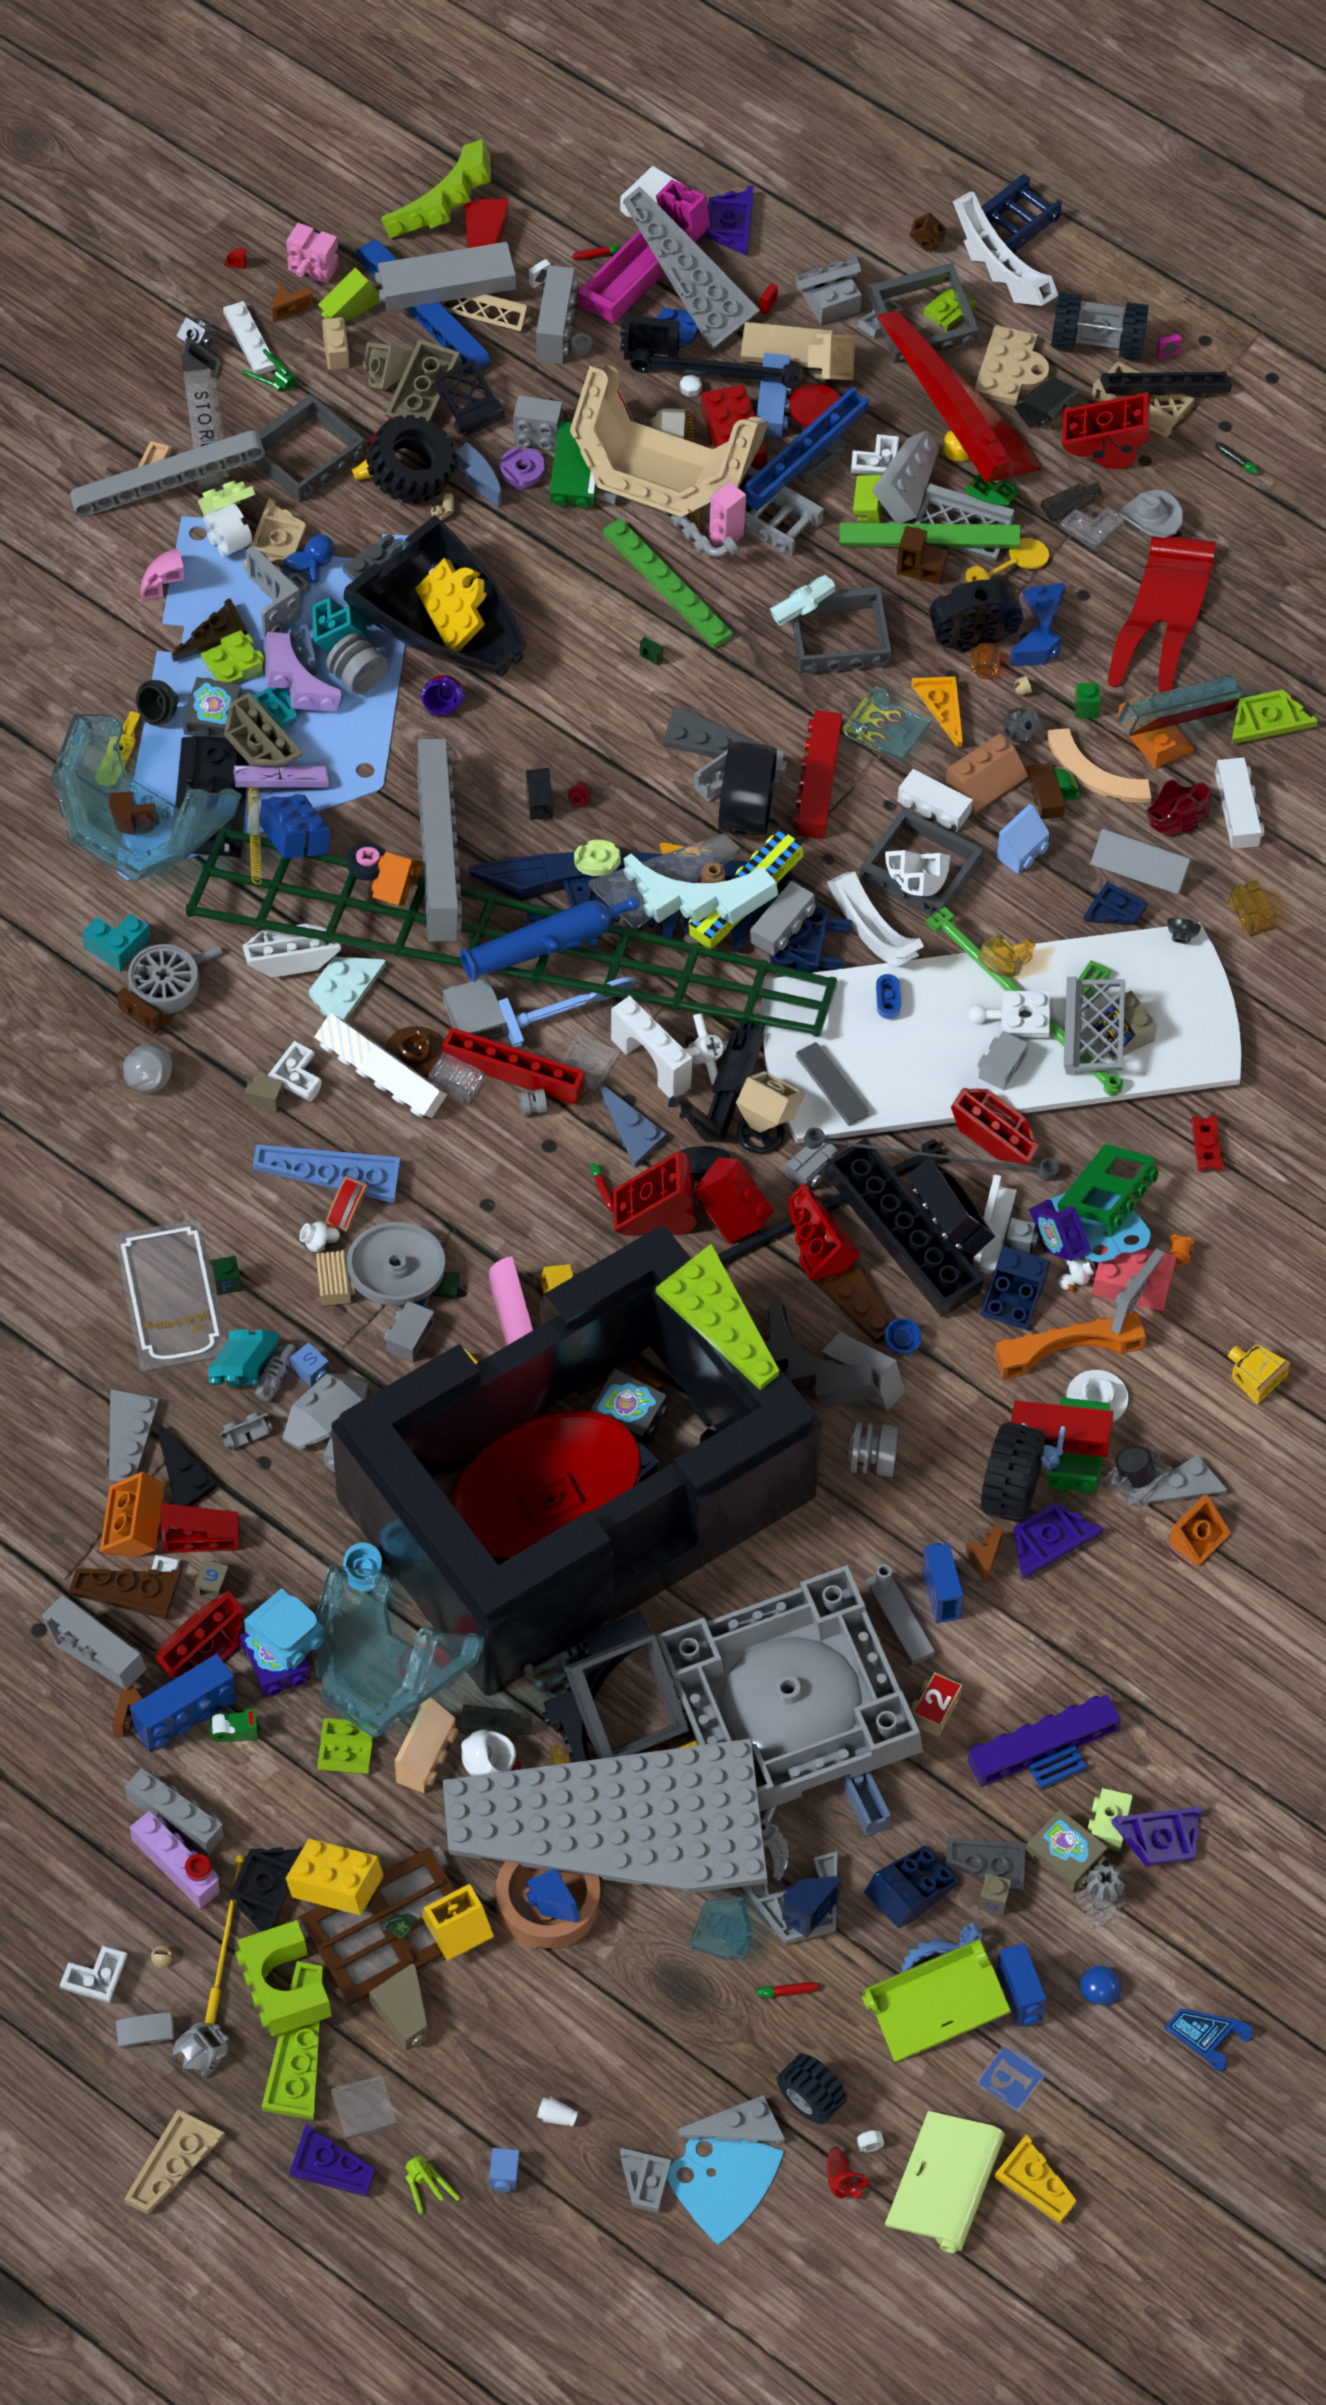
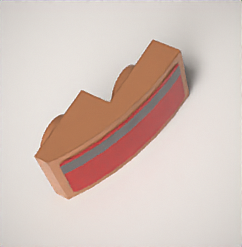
[325,1175,368,1232]

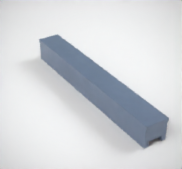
[838,1771,891,1837]

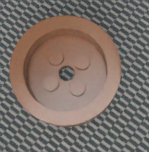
[495,1861,600,1950]

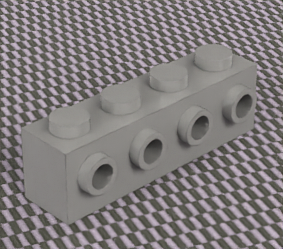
[125,1768,224,1856]

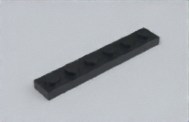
[1100,372,1232,395]

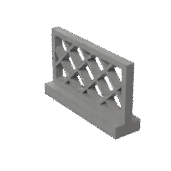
[915,484,1014,561]
[1064,977,1126,1074]

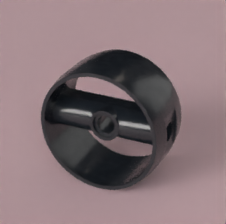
[718,742,777,837]

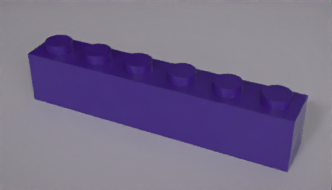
[967,1694,1121,1787]

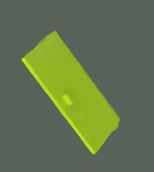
[862,1938,1012,2063]

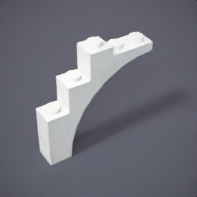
[953,192,1058,306]

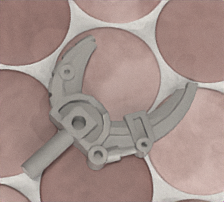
[761,1806,789,1882]

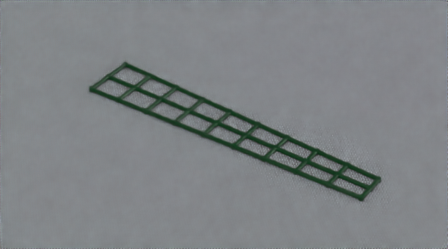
[186,826,837,1037]

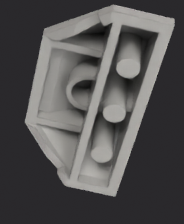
[283,1373,370,1450]

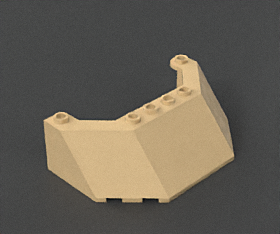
[570,363,769,517]

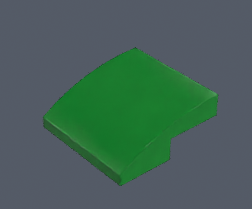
[964,473,1020,505]

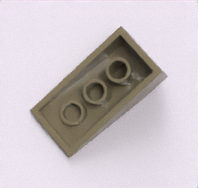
[385,339,462,423]

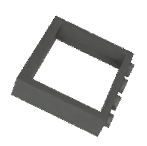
[868,263,979,363]
[253,394,366,502]
[791,586,891,674]
[859,808,984,917]
[564,1633,689,1759]

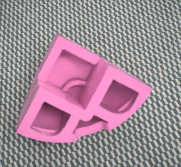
[140,548,185,601]

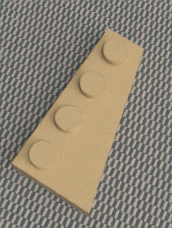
[124,2109,225,2215]

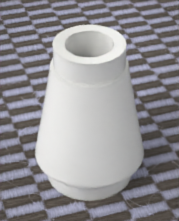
[537,2097,578,2127]

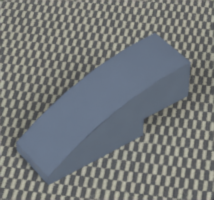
[455,442,502,507]

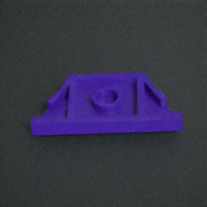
[705,186,754,255]
[1014,1502,1103,1579]
[1111,1806,1202,1867]

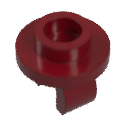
[568,781,591,807]

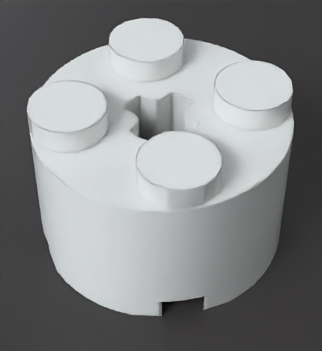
[203,504,252,557]

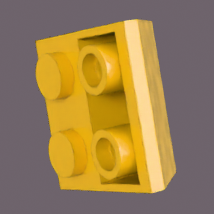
[422,1884,494,1962]

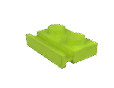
[923,286,977,331]

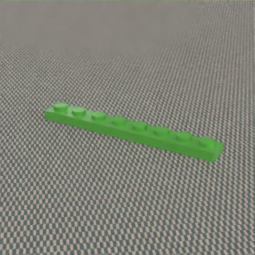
[603,518,732,649]

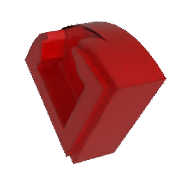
[224,248,247,269]

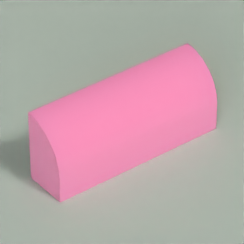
[489,1256,533,1345]

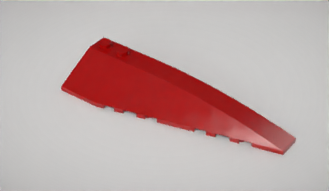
[878,311,1041,483]

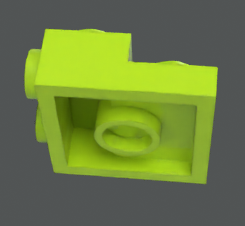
[201,630,265,684]

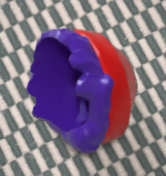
[420,675,466,717]

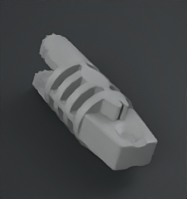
[255,1344,296,1402]

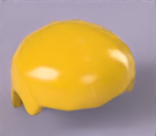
[942,430,970,461]

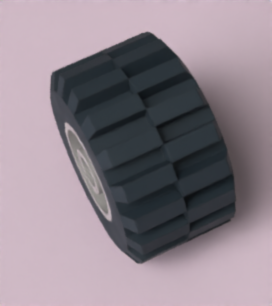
[776,2053,847,2125]

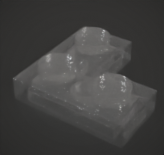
[1060,508,1124,551]

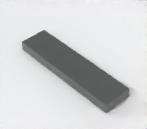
[796,1042,869,1126]

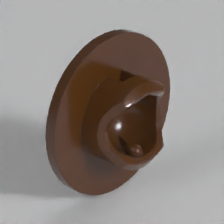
[385,1026,443,1077]

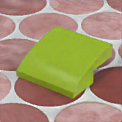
[317,1718,375,1774]

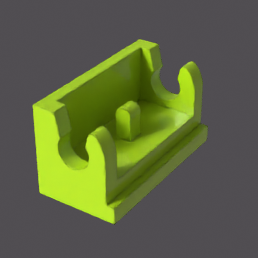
[853,475,883,523]

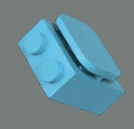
[244,1588,325,1671]

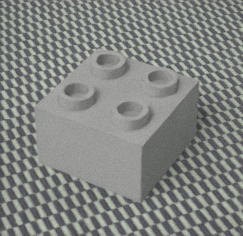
[513,395,562,451]

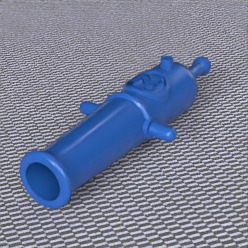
[460,897,640,982]

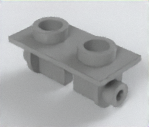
[219,1412,273,1450]

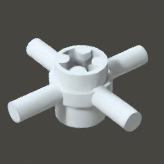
[684,1013,729,1085]

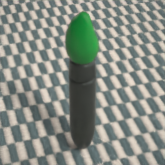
[1215,442,1258,475]

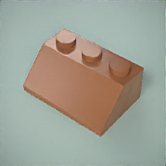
[945,733,1028,814]

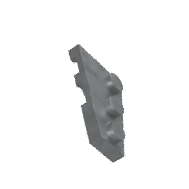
[946,1838,1026,1895]

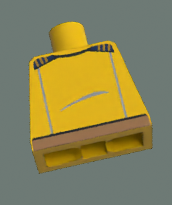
[1228,1345,1290,1405]

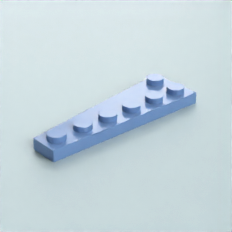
[253,1144,401,1203]

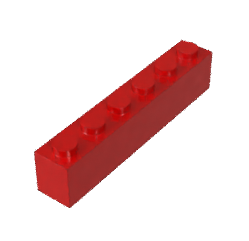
[793,710,842,839]
[442,1027,585,1105]

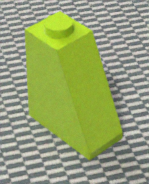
[318,268,380,323]

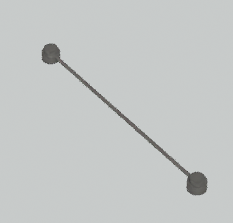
[804,1127,1059,1180]

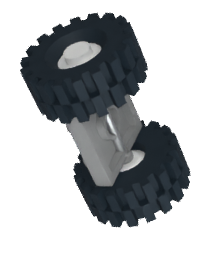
[1051,292,1149,360]

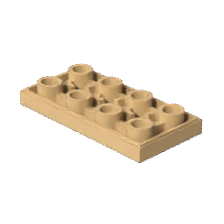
[740,322,832,369]

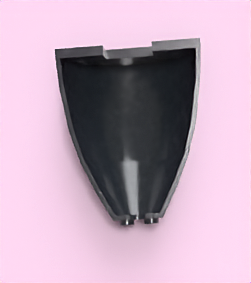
[343,515,526,677]

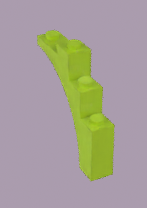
[381,139,491,238]

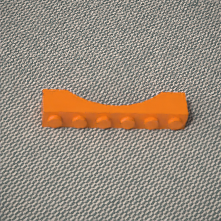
[994,1312,1146,1380]

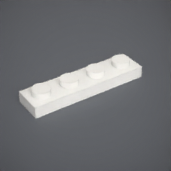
[223,301,276,375]

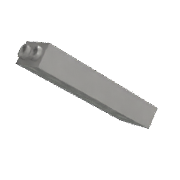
[375,242,516,311]

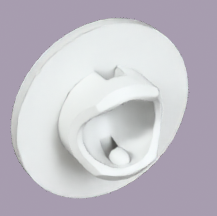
[1066,1370,1128,1422]

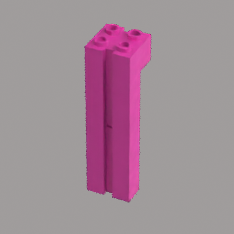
[577,179,711,324]

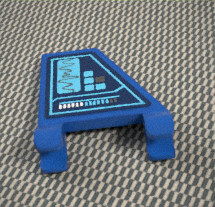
[1164,2008,1253,2071]

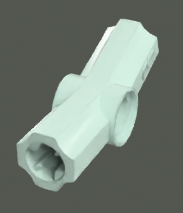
[769,575,835,626]

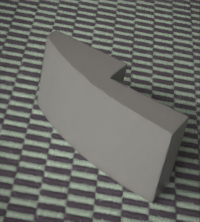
[116,2012,175,2048]

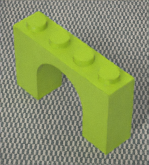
[235,1920,332,2037]

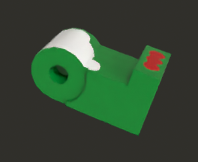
[209,1708,258,1742]

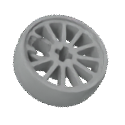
[127,944,199,1014]

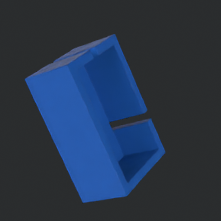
[259,794,330,859]

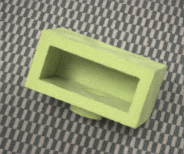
[1087,1788,1132,1852]

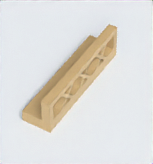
[440,294,532,331]

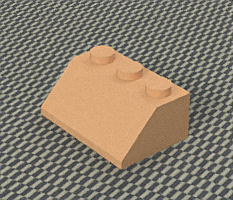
[395,1696,458,1793]

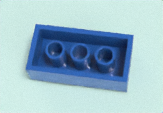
[130,1654,236,1752]

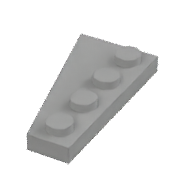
[109,1389,159,1485]

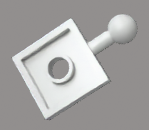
[968,991,1050,1037]

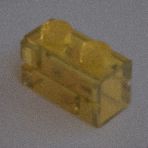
[1228,880,1277,937]

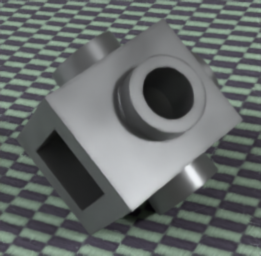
[177,317,217,350]
[1002,707,1043,742]

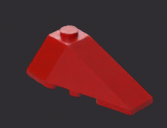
[787,1183,861,1281]

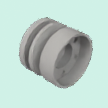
[326,633,388,695]
[848,1421,899,1478]

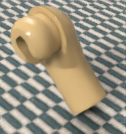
[431,493,454,521]

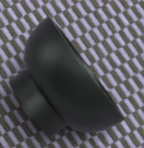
[1167,918,1201,944]

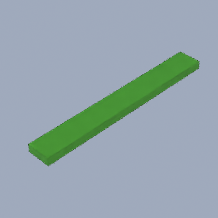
[839,523,1020,549]

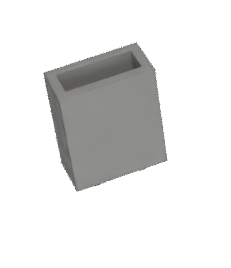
[443,977,507,1040]

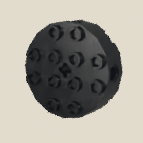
[929,579,1024,653]

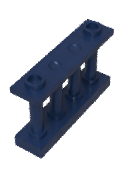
[964,174,1062,254]

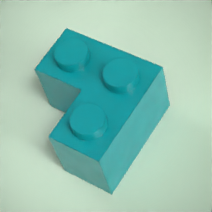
[312,597,367,653]
[82,913,150,972]

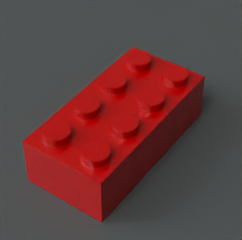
[701,384,767,470]

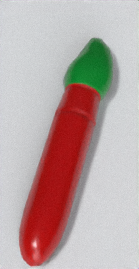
[571,245,623,260]
[591,1163,613,1212]
[756,1982,820,1998]

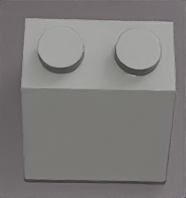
[802,278,862,326]

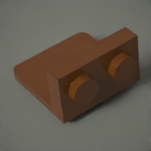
[117,978,179,1034]

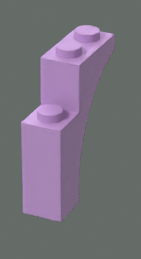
[263,632,341,712]

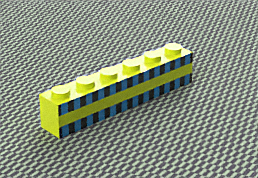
[689,829,803,949]

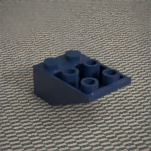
[980,1246,1051,1330]
[864,1845,960,1928]

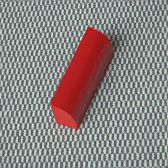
[1010,1400,1113,1458]

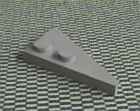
[1110,1248,1165,1335]
[1128,1455,1227,1507]
[678,2095,785,2145]

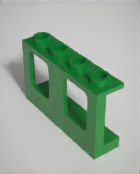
[1057,1144,1159,1237]

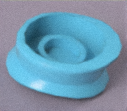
[342,1542,383,1591]

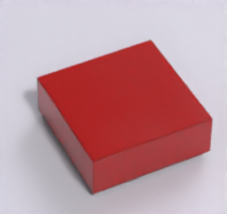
[760,283,778,314]

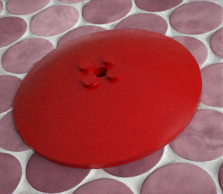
[450,1411,642,1562]

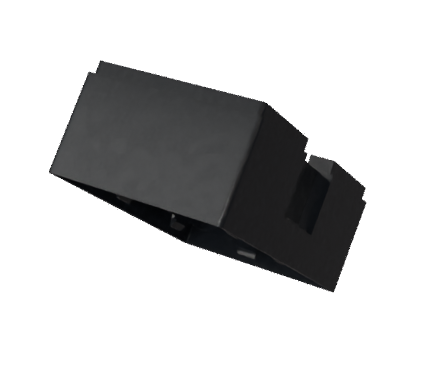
[331,1226,822,1696]

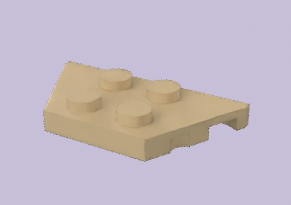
[243,499,306,571]

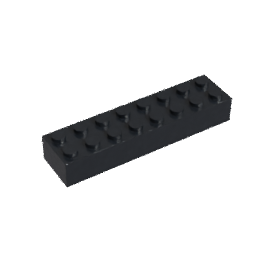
[825,1138,983,1318]

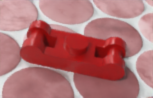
[1191,1115,1223,1171]

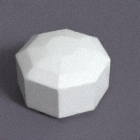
[680,375,702,397]
[857,2130,884,2153]

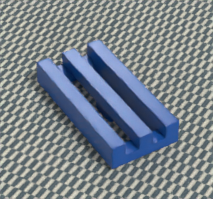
[1029,1745,1087,1790]

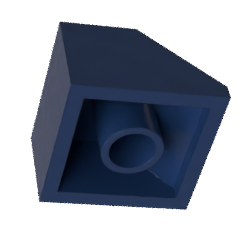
[782,1876,841,1938]

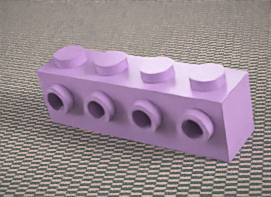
[130,1811,220,1909]

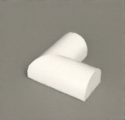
[851,434,899,476]
[268,1041,322,1102]
[60,1946,128,2004]

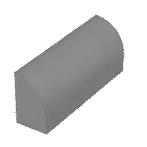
[1090,829,1193,894]

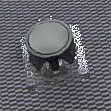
[1102,1444,1173,1506]

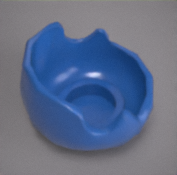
[885,1318,922,1355]
[1079,1965,1122,2006]

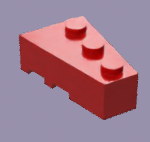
[161,1503,240,1553]

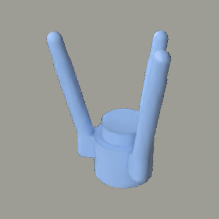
[1021,1423,1065,1472]

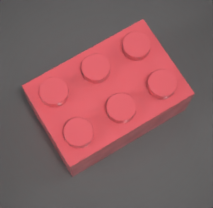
[1092,1242,1177,1311]

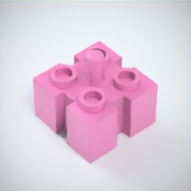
[286,223,339,284]

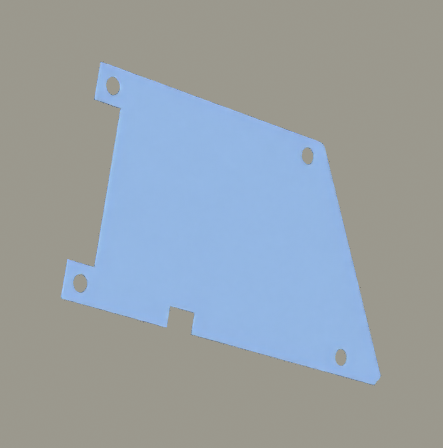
[117,516,408,881]

